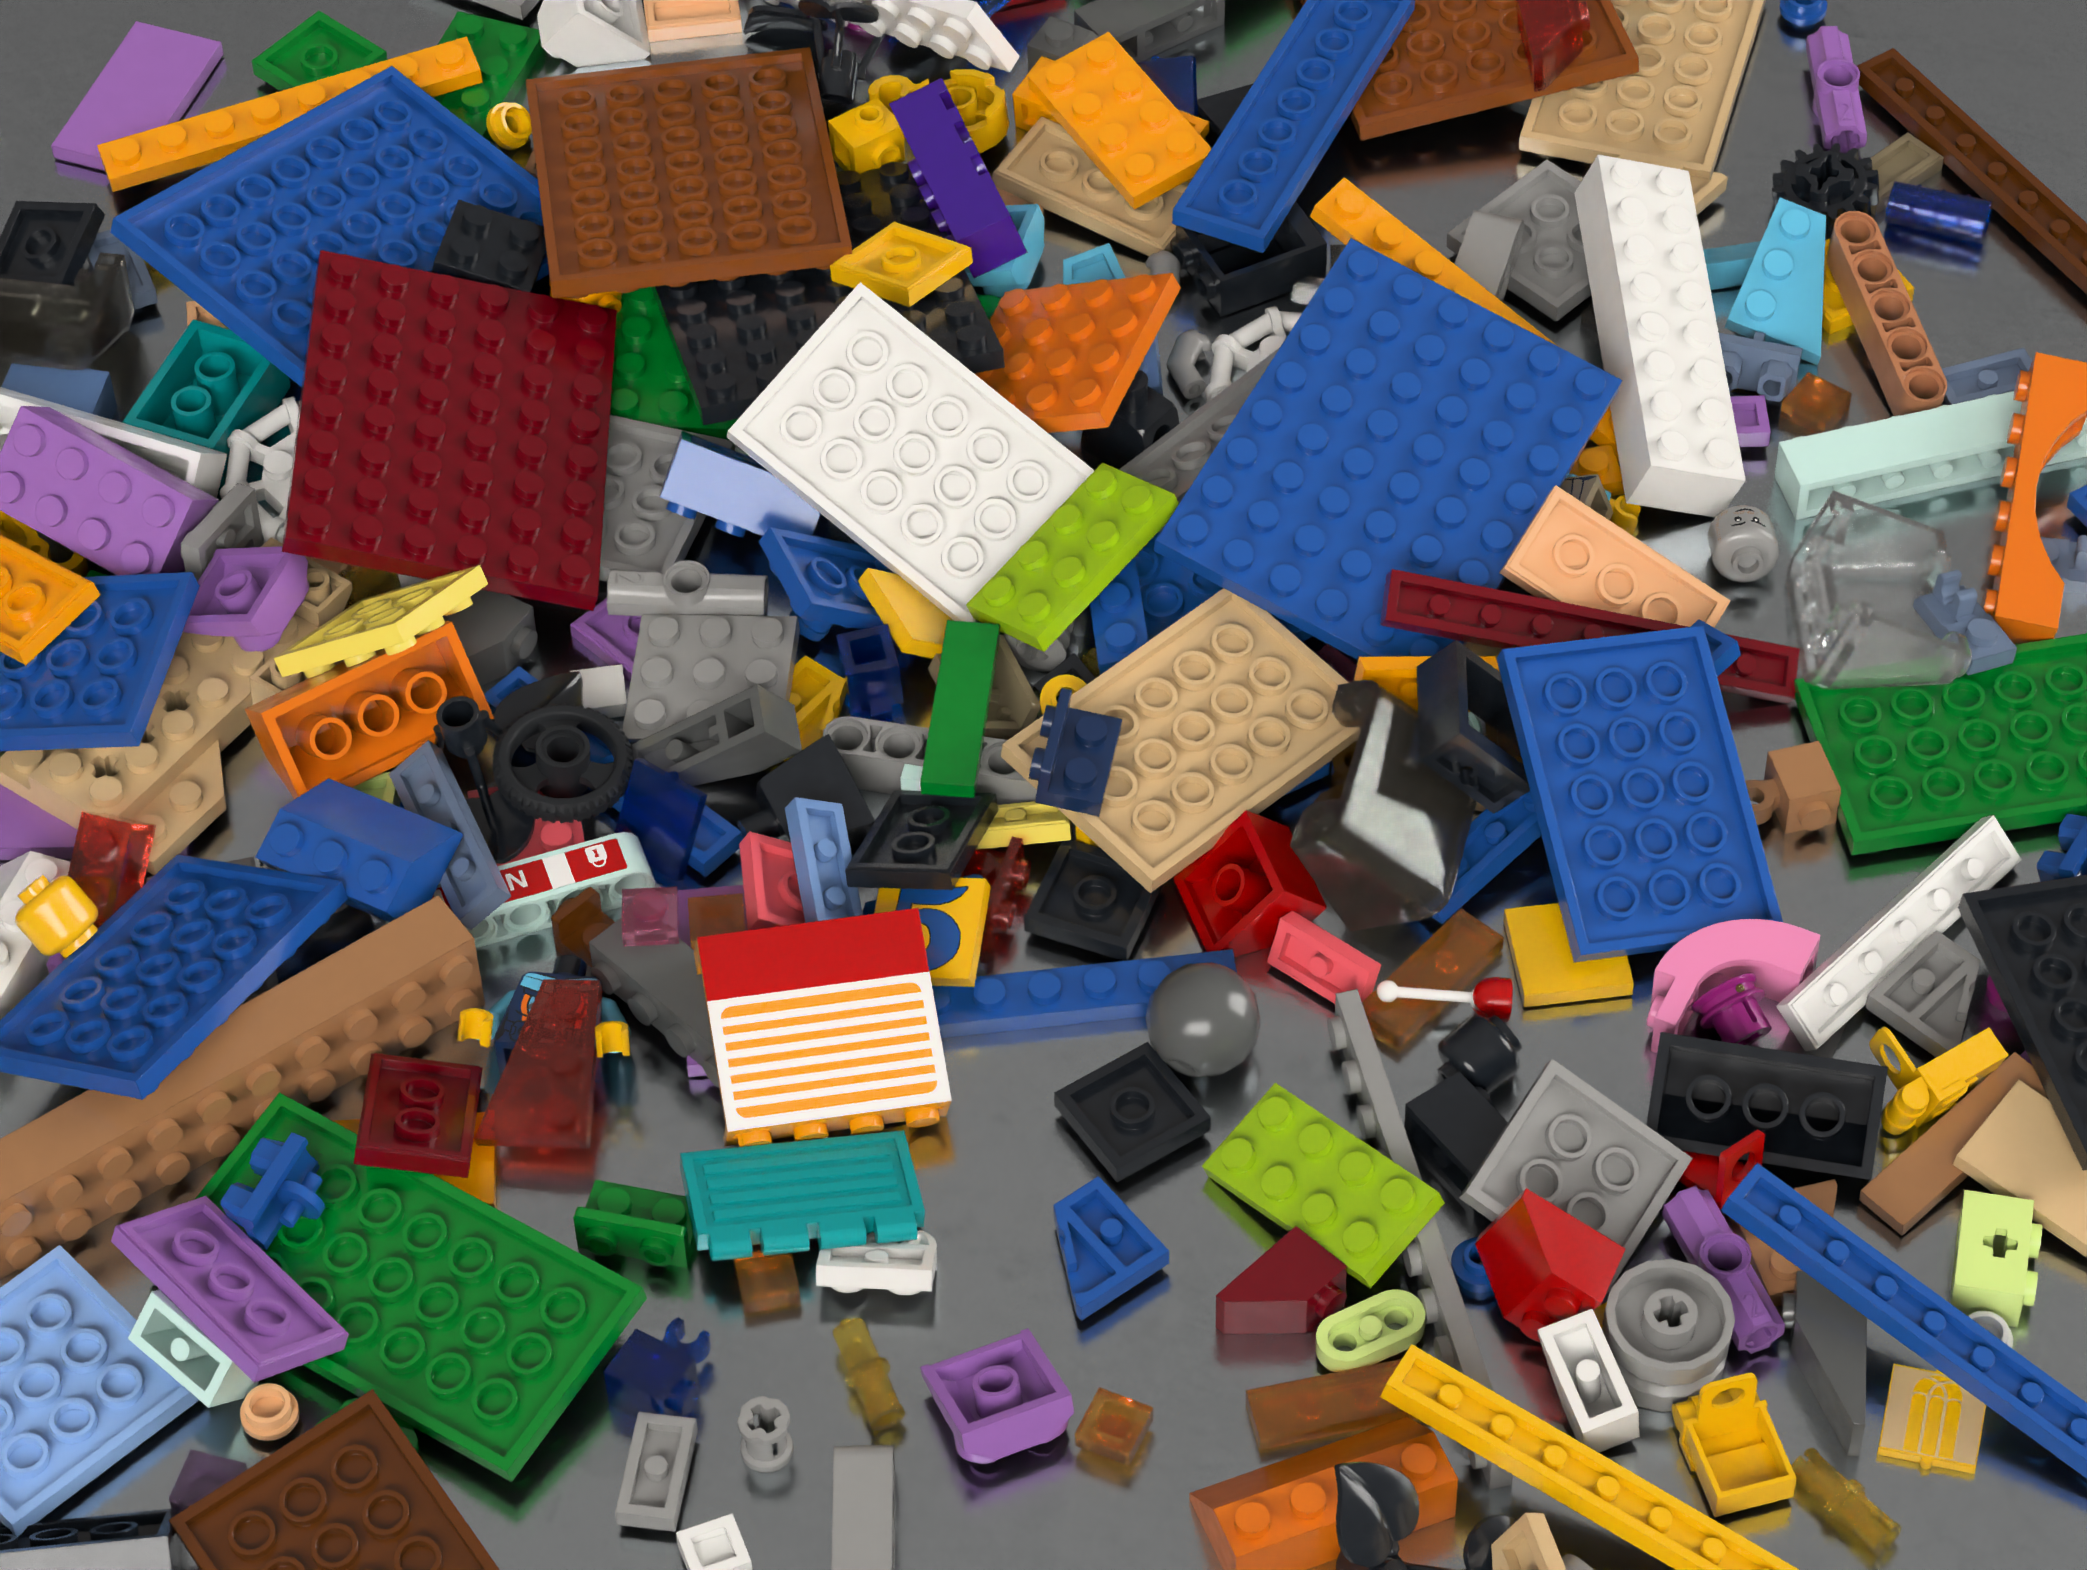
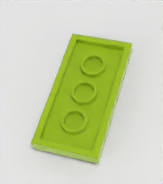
[966,462,1179,652]
[1202,1083,1445,1289]

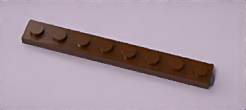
[1857,48,2087,294]

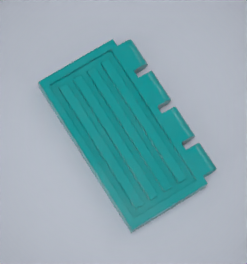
[680,1130,925,1261]

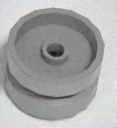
[1602,1259,1735,1412]

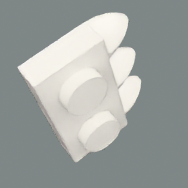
[816,1230,937,1295]

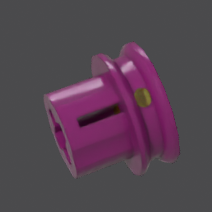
[1691,973,1772,1046]

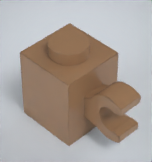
[1745,741,1841,834]

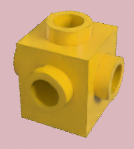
[828,98,905,174]

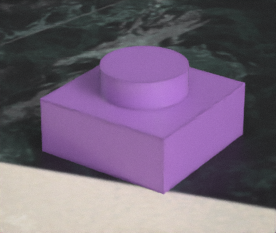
[1730,395,1771,447]

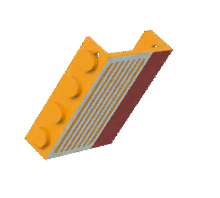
[694,908,952,1147]

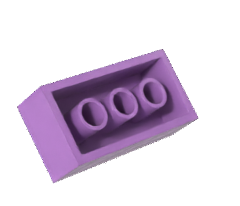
[0,406,219,575]

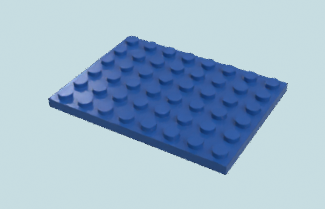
[110,66,549,387]
[1153,238,1623,660]

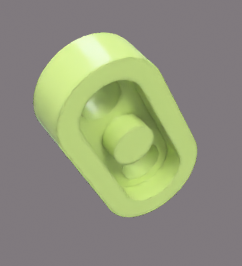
[1316,1289,1426,1374]

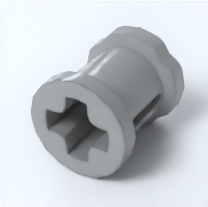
[737,1396,793,1473]

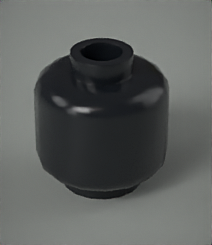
[1437,1015,1522,1095]

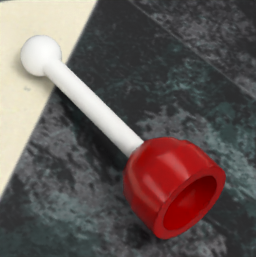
[1377,977,1513,1022]

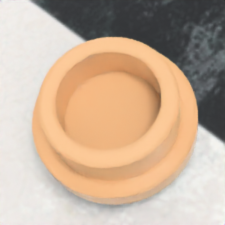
[240,1383,299,1441]

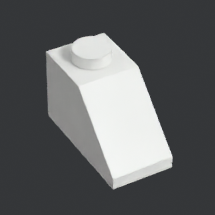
[1537,1309,1640,1453]

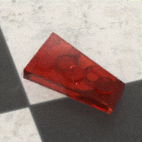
[474,979,602,1148]

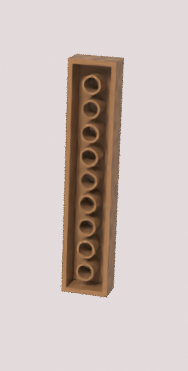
[0,895,485,1279]

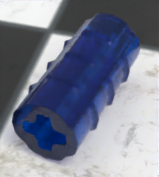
[1885,181,1993,245]

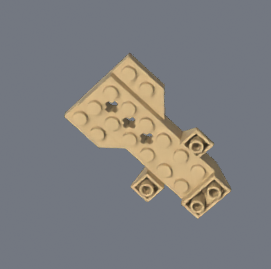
[0,537,353,875]

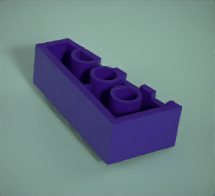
[889,78,1028,278]

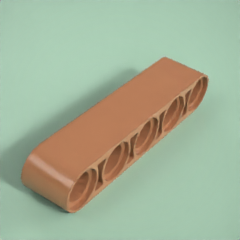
[1826,211,1948,416]

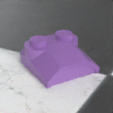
[183,546,309,652]
[920,1328,1074,1464]

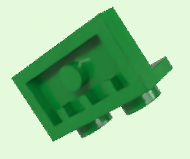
[573,1179,696,1268]

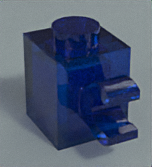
[836,624,904,723]
[604,1317,711,1417]

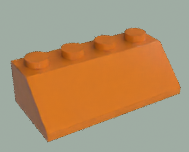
[245,620,494,799]
[1189,1417,1458,1570]

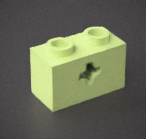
[1949,1190,2042,1328]

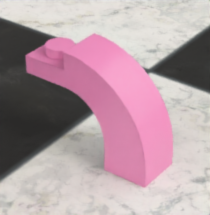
[1646,919,1821,1053]

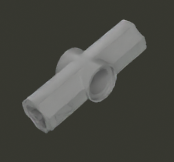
[607,560,769,616]

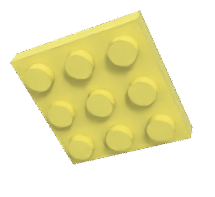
[274,565,488,678]

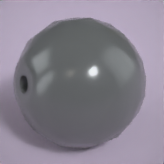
[1145,962,1261,1078]

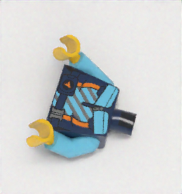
[457,955,631,1083]

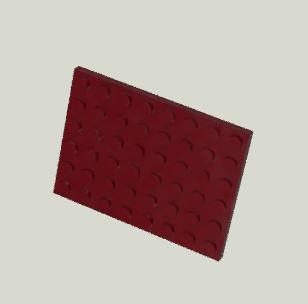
[282,250,617,611]

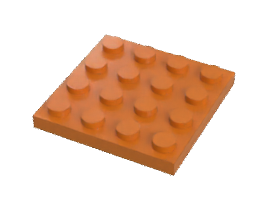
[974,273,1181,433]

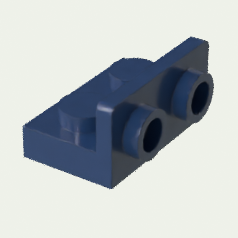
[1029,688,1122,817]

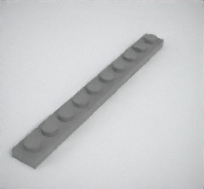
[1327,989,1513,1490]

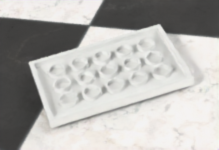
[727,282,1094,622]

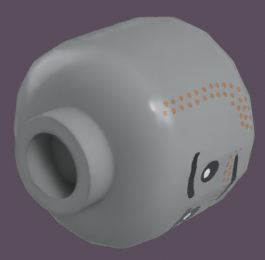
[1708,505,1779,583]

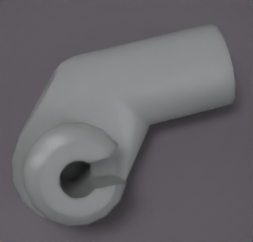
[1166,329,1211,399]

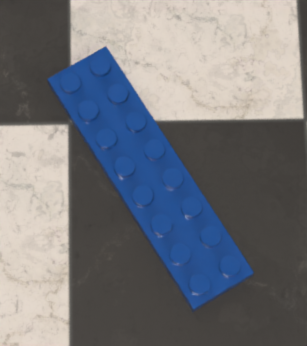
[1172,0,1415,253]

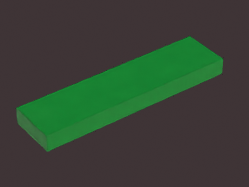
[920,620,1000,798]

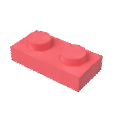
[1267,911,1382,1010]

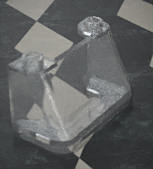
[1786,490,1972,690]

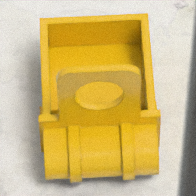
[1869,1026,2008,1135]
[1672,1373,1797,1517]

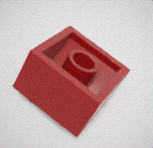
[1173,810,1327,958]
[1475,1188,1626,1342]

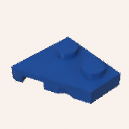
[1053,1176,1169,1321]

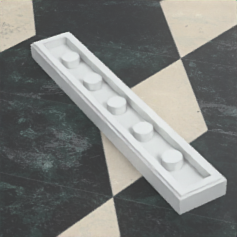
[1776,815,2022,1051]

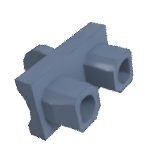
[1718,331,1803,402]

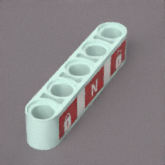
[386,832,655,948]

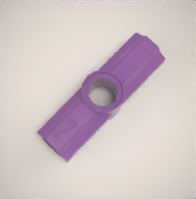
[1806,26,1867,154]
[1662,1186,1785,1354]

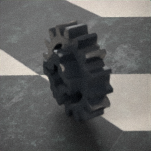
[1772,143,1879,234]

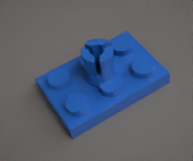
[758,527,895,641]

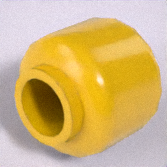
[15,874,98,958]

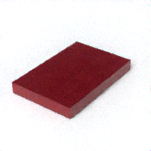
[354,1053,483,1178]

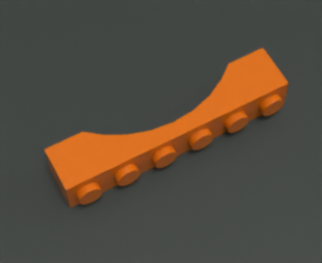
[1981,352,2087,645]

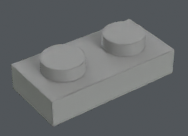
[615,1412,698,1532]

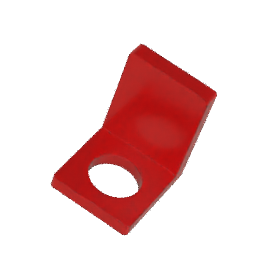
[1679,1129,1765,1210]

